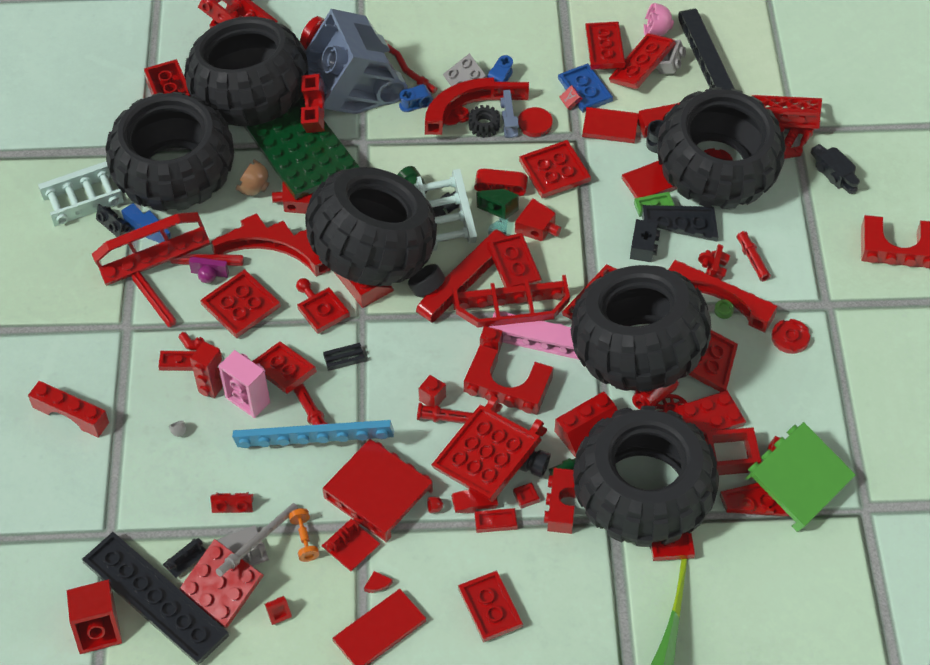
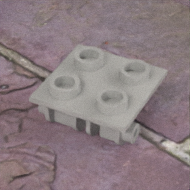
[443,53,486,86]
[217,525,269,566]

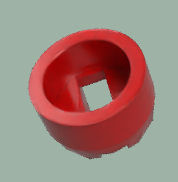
[427,496,443,513]

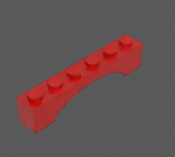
[668,260,777,333]

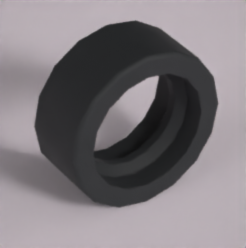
[408,264,445,297]

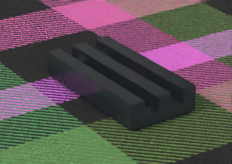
[323,343,365,371]

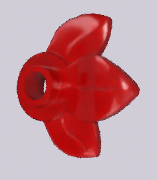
[444,107,469,125]

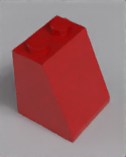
[66,579,122,654]

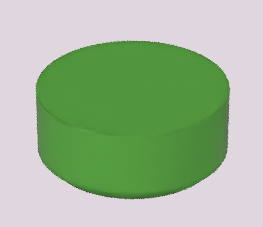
[714,300,734,319]

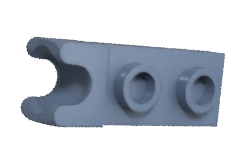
[500,90,519,138]

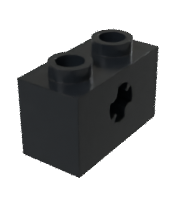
[630,219,660,262]

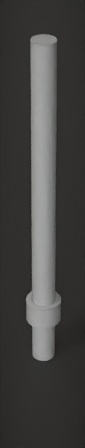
[216,503,298,576]

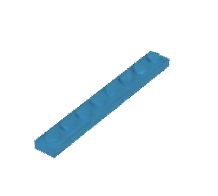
[232,420,394,448]

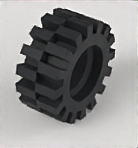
[469,105,500,138]

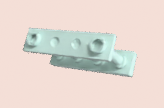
[38,161,124,227]
[414,169,477,251]

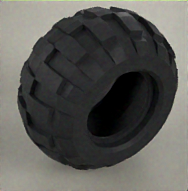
[184,17,309,126]
[657,87,786,209]
[105,92,234,211]
[305,167,437,286]
[570,265,711,392]
[573,406,719,547]

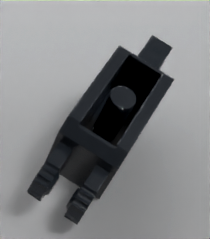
[810,144,860,194]

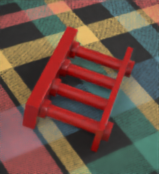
[198,0,278,23]

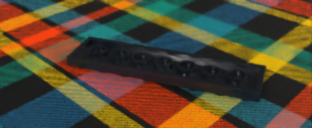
[82,532,229,665]

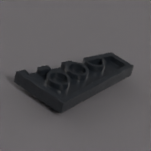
[641,205,718,242]

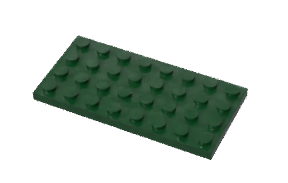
[244,95,359,200]

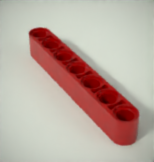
[416,229,507,323]

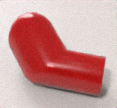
[178,332,205,350]

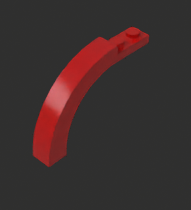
[425,77,529,135]

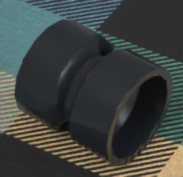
[646,120,664,153]
[519,450,551,478]

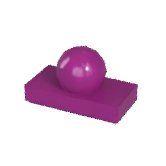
[189,257,229,284]

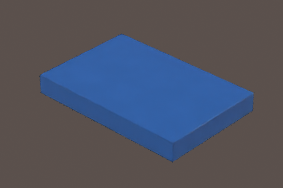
[558,63,613,113]

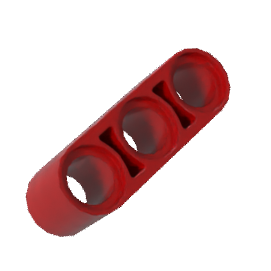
[474,169,528,196]

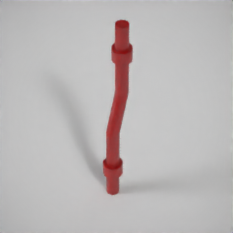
[385,40,437,94]

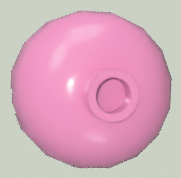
[644,3,674,36]

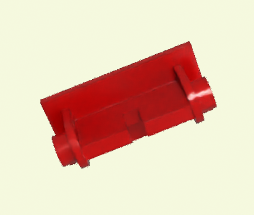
[210,492,253,513]

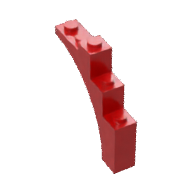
[211,213,331,277]

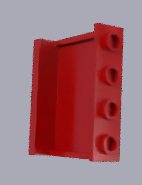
[322,439,433,543]

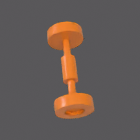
[289,508,319,562]

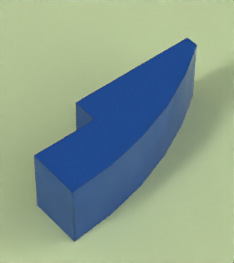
[121,203,172,243]

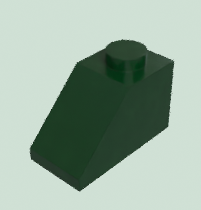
[476,189,519,220]

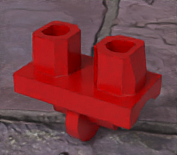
[698,244,730,280]

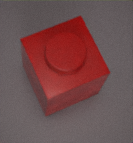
[418,375,446,407]

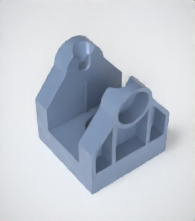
[305,9,408,114]

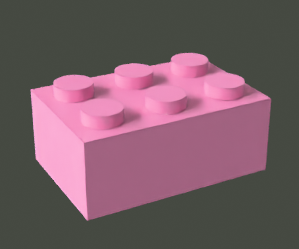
[218,350,270,418]

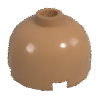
[236,159,270,196]

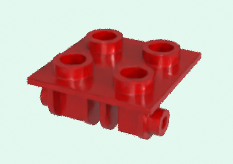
[321,518,380,572]

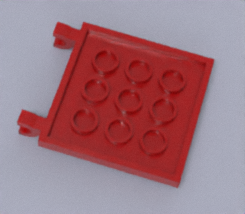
[431,395,548,502]

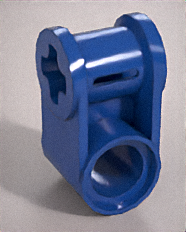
[487,55,513,82]
[399,84,433,112]

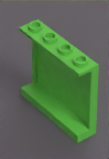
[745,422,856,532]

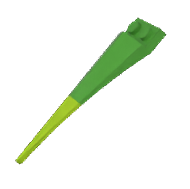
[651,559,687,665]

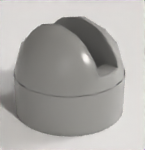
[169,421,186,437]

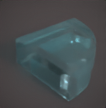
[488,218,508,235]

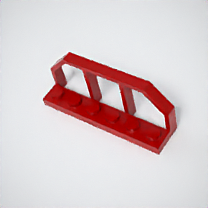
[92,212,211,286]
[453,275,570,328]

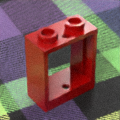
[705,427,761,475]

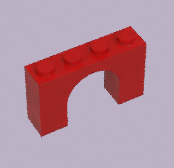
[861,215,930,268]
[464,345,553,415]

